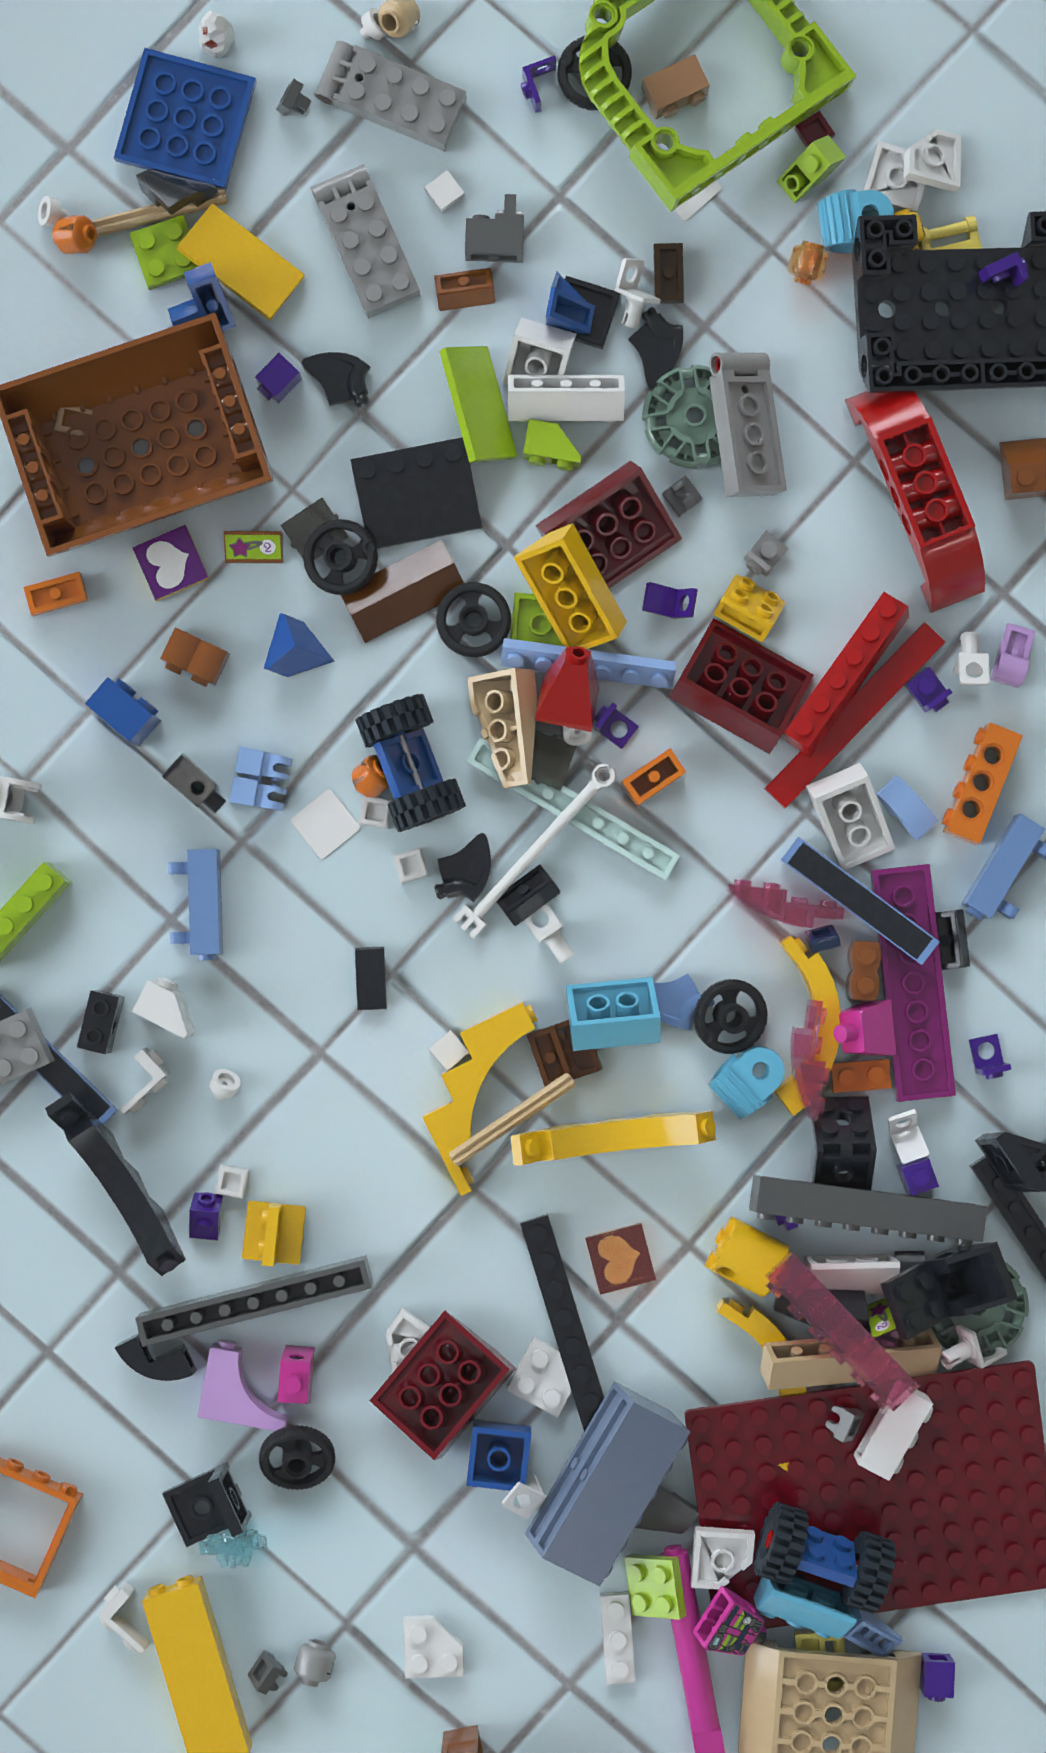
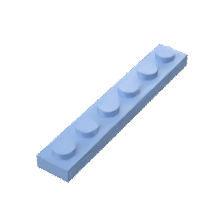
[500,638,677,689]

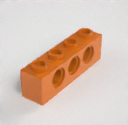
[941,723,1023,845]

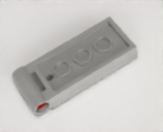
[314,41,466,152]
[311,164,421,319]
[709,353,787,497]
[0,1008,55,1085]

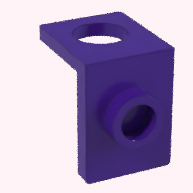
[520,56,556,113]
[642,582,698,619]
[594,702,639,749]
[969,1034,1012,1079]

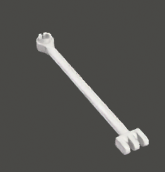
[452,764,616,939]

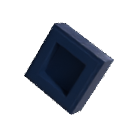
[805,924,841,953]

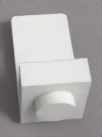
[119,1048,170,1115]
[98,1581,150,1654]

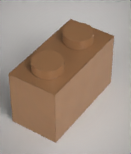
[641,54,710,119]

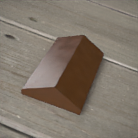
[341,539,464,643]

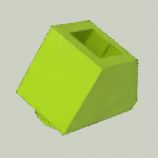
[777,135,846,203]
[523,419,581,471]

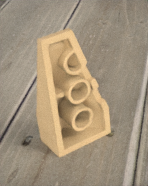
[467,668,537,788]

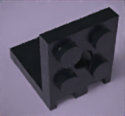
[810,1096,877,1190]
[162,1462,252,1548]

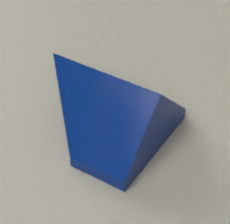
[546,271,595,334]
[263,613,334,677]

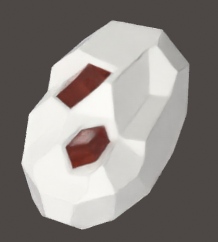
[198,11,234,58]

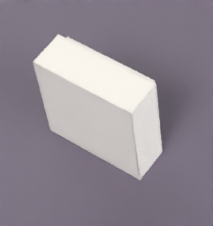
[424,170,465,212]
[358,795,392,829]
[393,848,429,884]
[429,1030,469,1071]
[214,1164,250,1199]

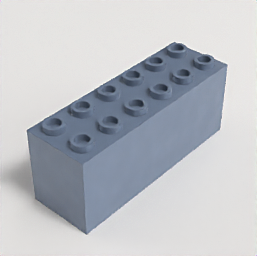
[525,1381,690,1586]

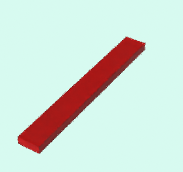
[764,622,945,809]

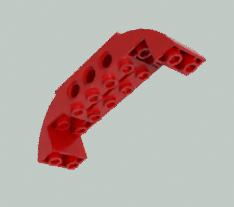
[845,391,986,613]

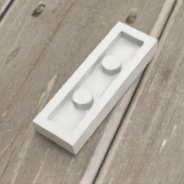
[600,1591,636,1685]

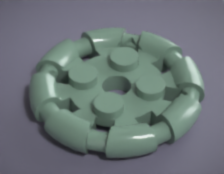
[642,365,721,469]
[932,1262,1029,1357]

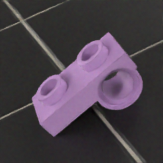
[990,623,1036,688]

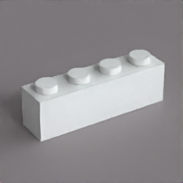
[508,375,625,423]

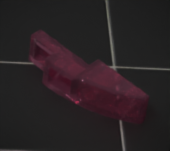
[726,879,844,928]
[790,999,830,1121]

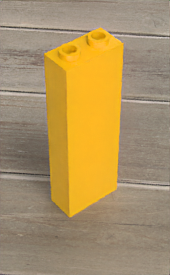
[142,1575,253,1753]

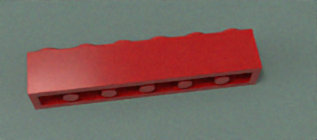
[784,592,909,757]

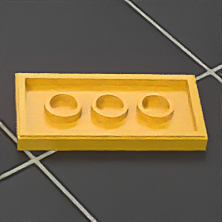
[177,203,305,321]

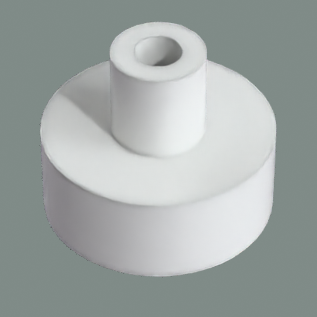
[360,8,387,40]
[38,196,68,228]
[562,726,592,746]
[209,1069,241,1100]

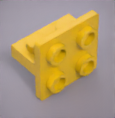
[713,574,785,643]
[242,1200,306,1266]

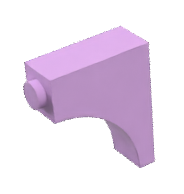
[198,1339,289,1431]

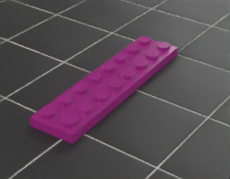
[870,864,956,1102]

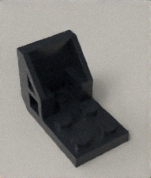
[975,1132,1046,1192]
[880,1241,1018,1340]

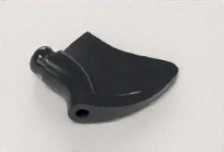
[628,307,683,388]
[302,352,371,408]
[434,833,491,902]

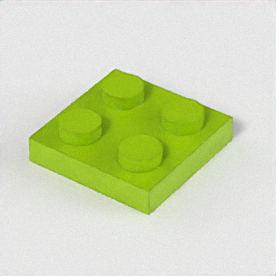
[129,215,198,290]
[624,1554,686,1620]

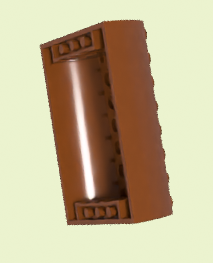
[0,313,273,557]

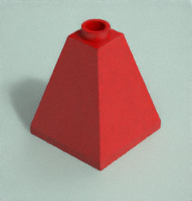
[534,646,599,732]

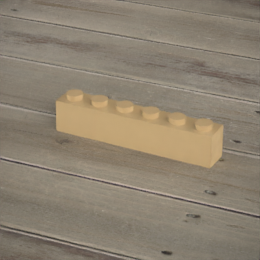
[760,1328,942,1390]

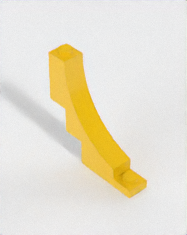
[422,1002,538,1196]
[510,1111,716,1165]

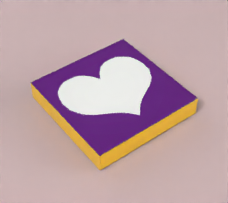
[133,525,209,602]

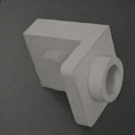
[744,530,789,577]

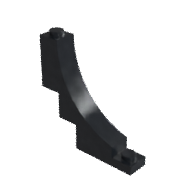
[45,1092,186,1276]

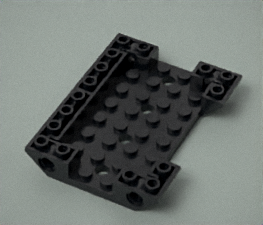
[852,211,1046,393]

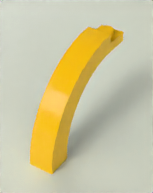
[774,936,841,1116]
[716,1298,807,1472]

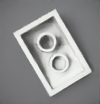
[806,763,896,871]

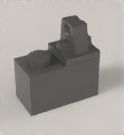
[465,194,524,263]

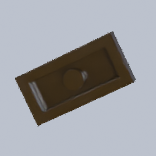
[653,243,684,304]

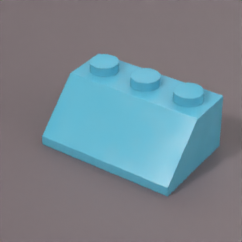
[566,977,661,1051]
[753,1575,857,1639]

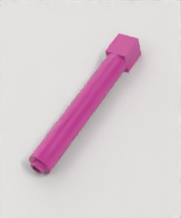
[659,1545,725,1753]

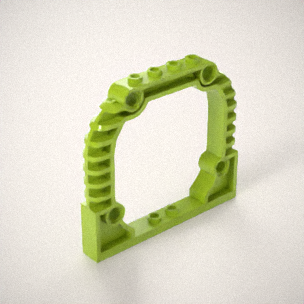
[579,0,856,212]

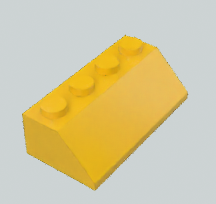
[514,523,627,649]

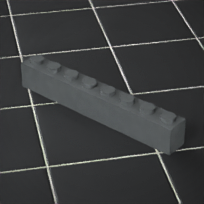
[749,1175,987,1245]
[135,1255,373,1347]

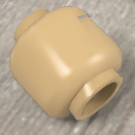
[378,0,420,38]

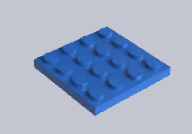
[113,47,257,191]

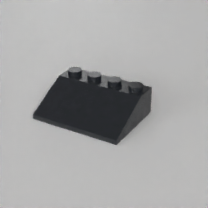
[350,437,482,549]

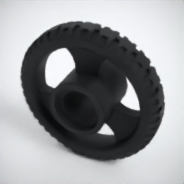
[557,36,632,111]
[303,519,378,595]
[436,582,511,657]
[694,979,768,1054]
[259,1425,335,1490]

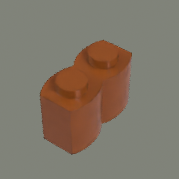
[160,627,230,687]
[846,941,881,1001]

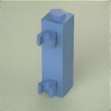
[961,814,1046,921]
[168,849,223,961]

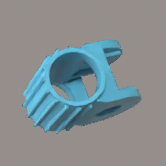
[817,189,894,254]
[708,1046,785,1119]

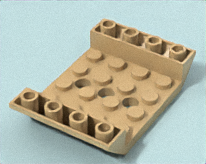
[738,1640,922,1753]

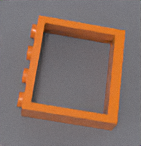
[0,1457,83,1598]

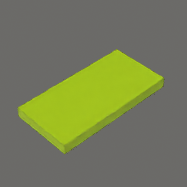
[439,346,518,463]

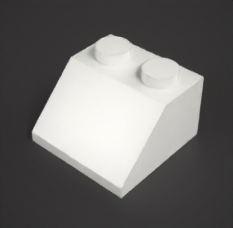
[503,317,576,385]
[132,977,195,1039]

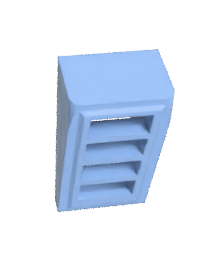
[842,1608,903,1656]

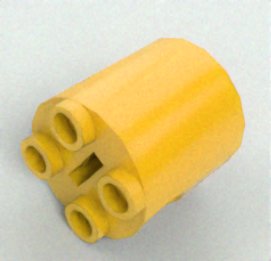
[704,1216,791,1298]

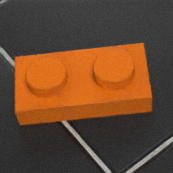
[23,572,89,616]
[830,1059,892,1093]

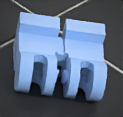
[229,746,293,811]

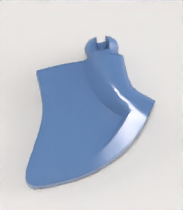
[654,974,715,1030]

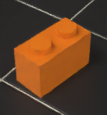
[621,748,686,807]

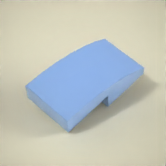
[876,775,939,840]

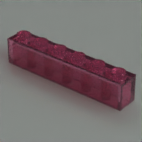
[764,1252,919,1412]

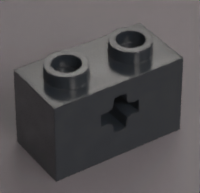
[77,990,125,1054]

